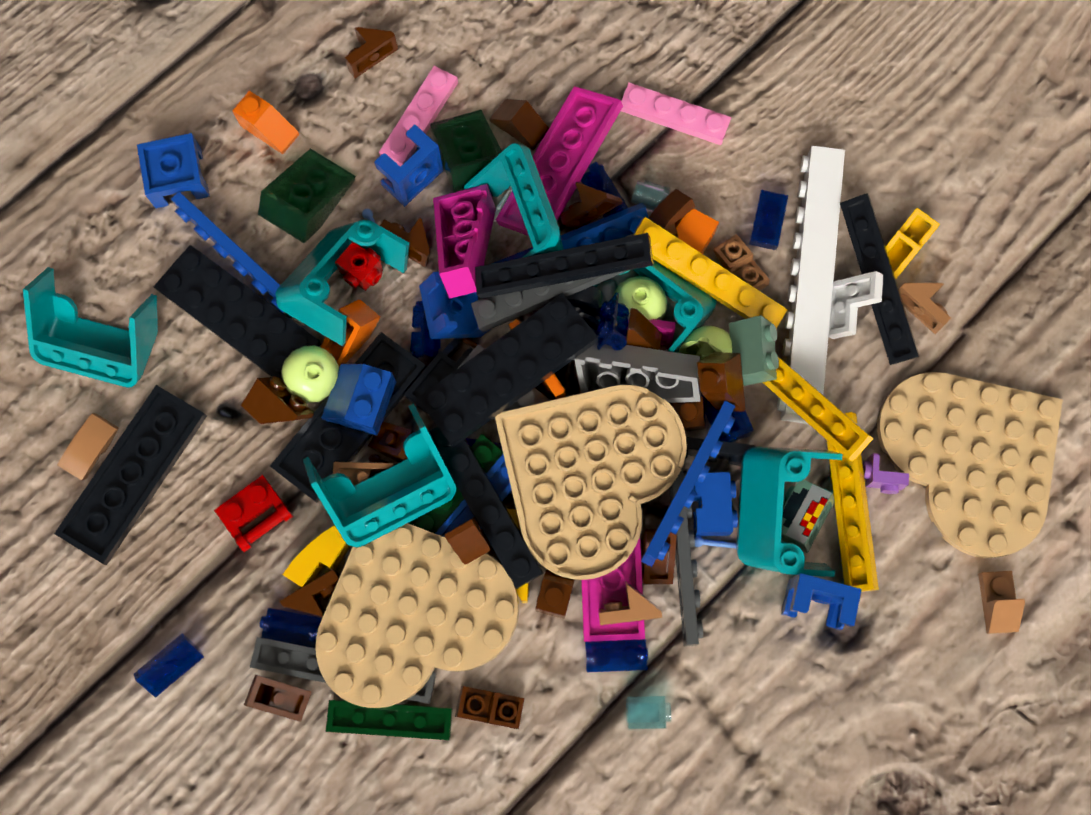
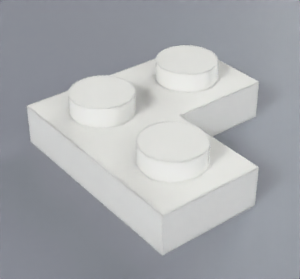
[829,271,883,339]

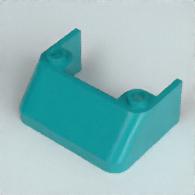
[464,143,564,258]
[276,220,409,346]
[593,260,717,353]
[23,267,158,387]
[303,403,456,547]
[736,446,843,577]

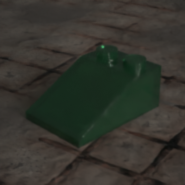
[430,110,502,193]
[258,148,356,243]

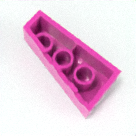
[433,184,496,298]

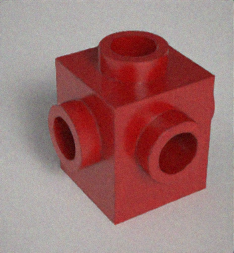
[335,241,383,291]

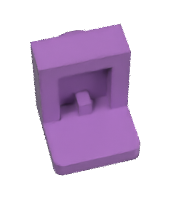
[863,453,909,494]

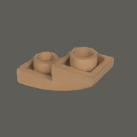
[714,234,770,291]
[57,413,119,480]

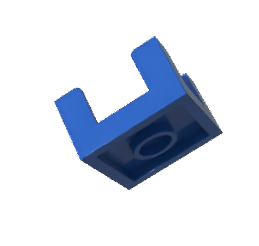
[374,124,444,207]
[137,133,210,208]
[419,272,491,339]
[781,573,862,630]

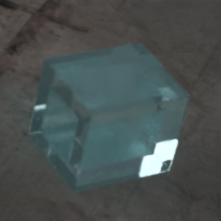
[626,696,671,729]

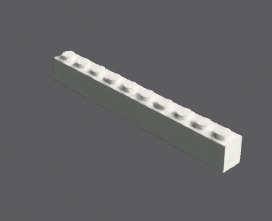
[777,146,845,424]

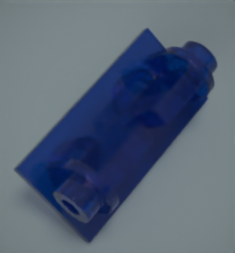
[581,162,628,218]
[596,292,629,351]
[410,301,441,359]
[260,608,322,649]
[585,639,648,672]

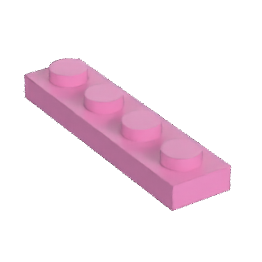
[379,66,458,167]
[621,83,731,145]

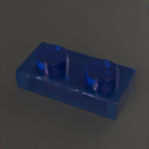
[749,190,788,250]
[133,633,204,698]

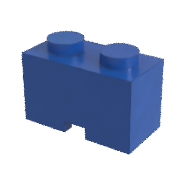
[692,472,738,536]

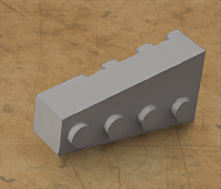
[574,341,701,403]

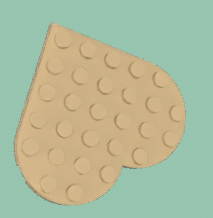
[877,372,1063,558]
[495,385,687,580]
[316,523,519,708]

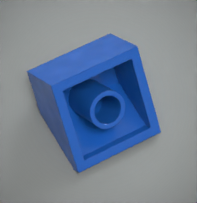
[321,364,396,436]

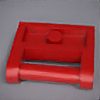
[214,475,294,553]

